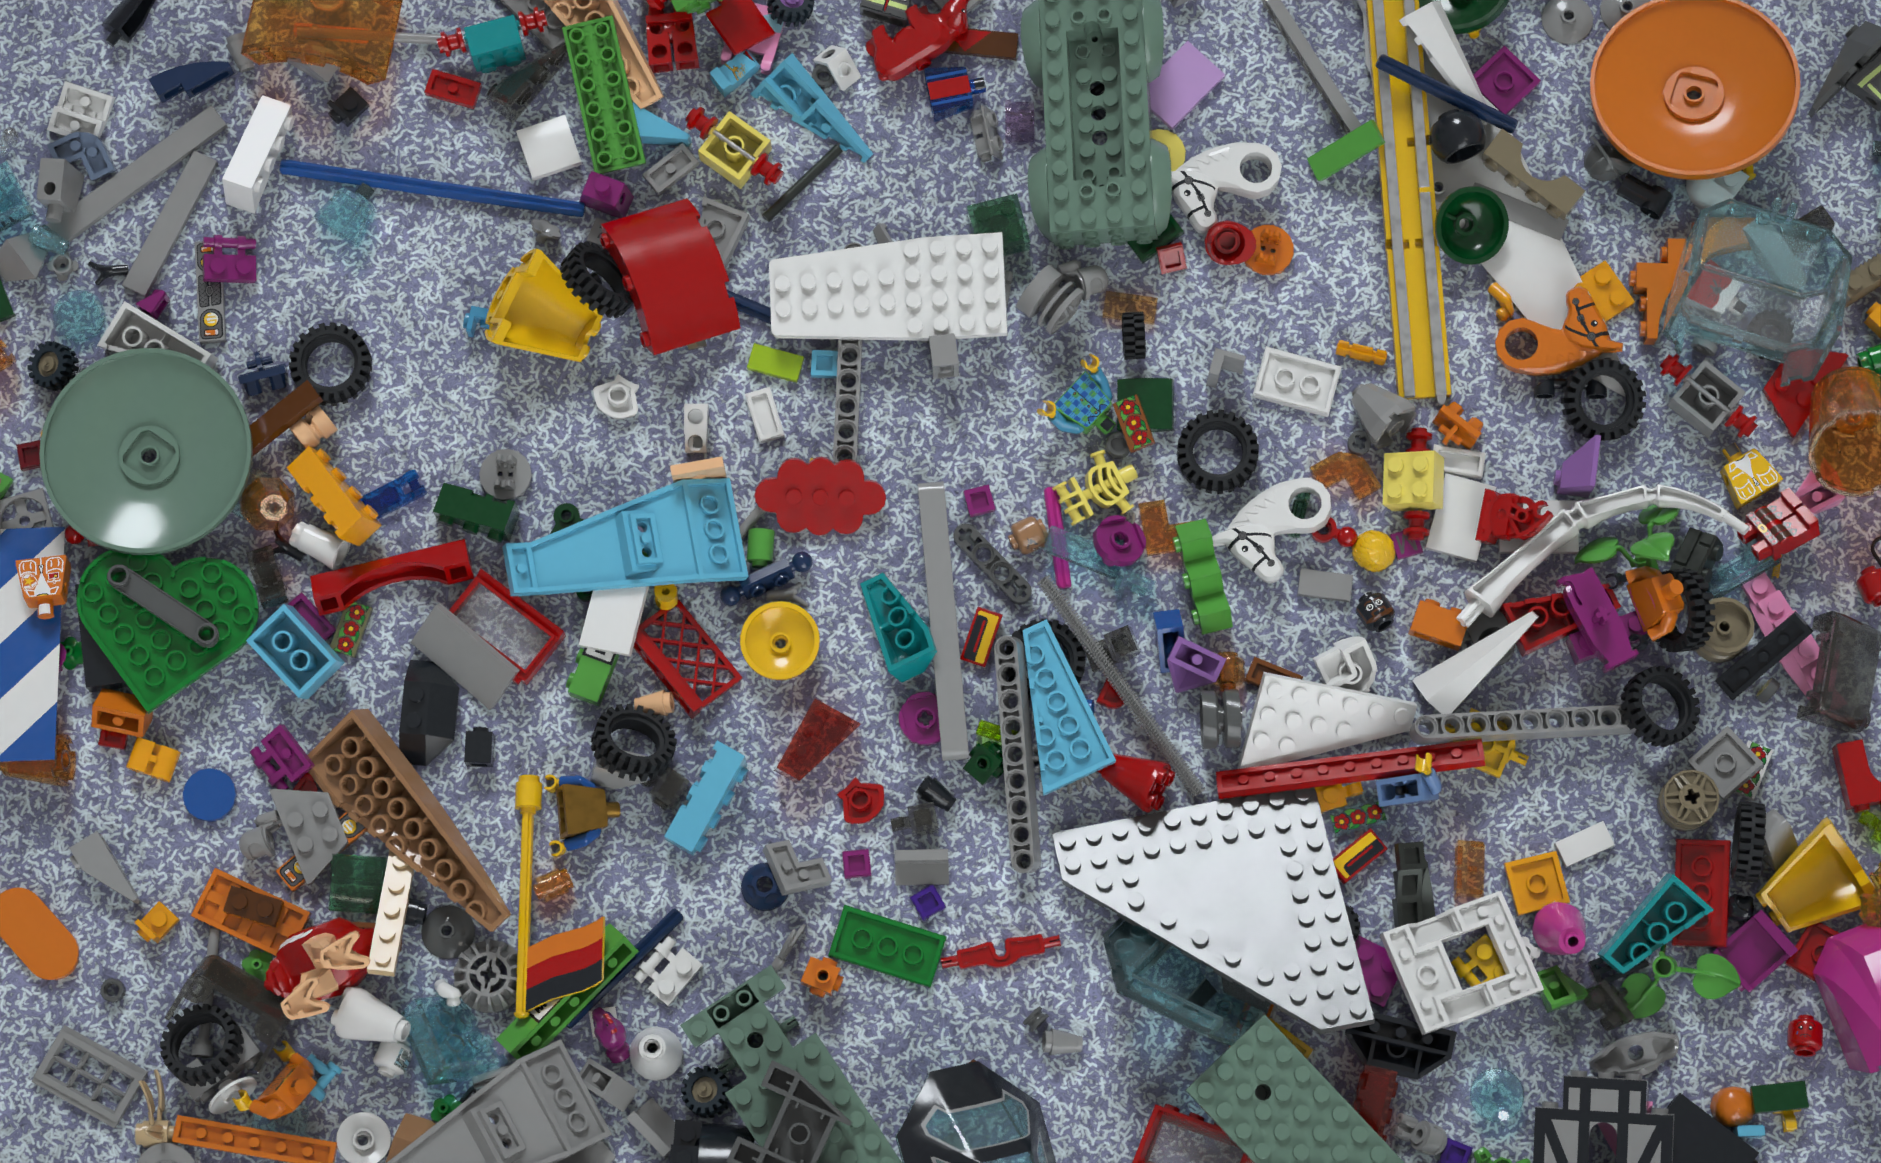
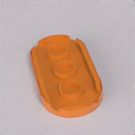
[0,887,80,980]

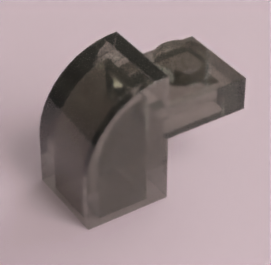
[246,544,289,610]
[1083,625,1141,673]

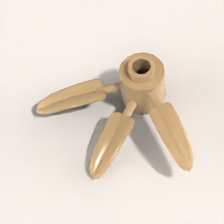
[135,1069,175,1148]

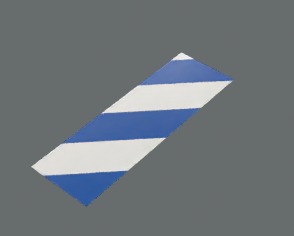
[0,527,65,762]

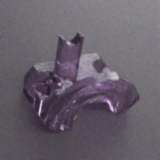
[1005,100,1034,144]

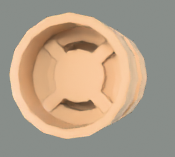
[289,405,338,449]

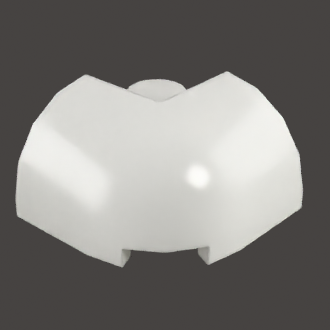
[1686,171,1750,215]
[1313,636,1378,693]

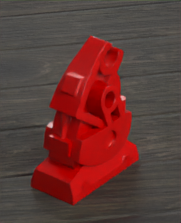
[1475,488,1554,545]

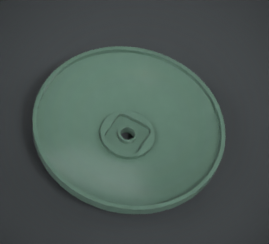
[39,348,253,555]

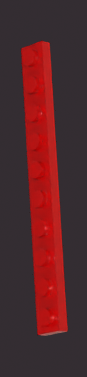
[1216,739,1485,799]

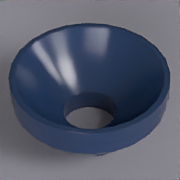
[741,863,789,911]

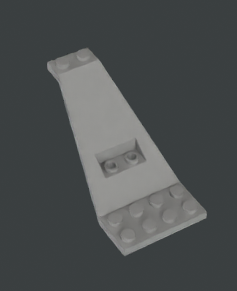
[387,1039,612,1163]

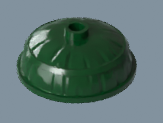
[1435,186,1509,265]

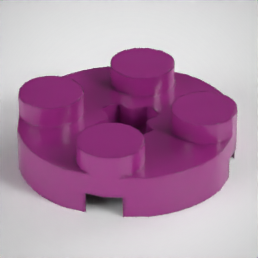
[1093,515,1146,567]
[899,692,941,746]

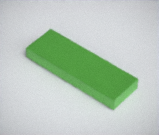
[1307,120,1385,182]

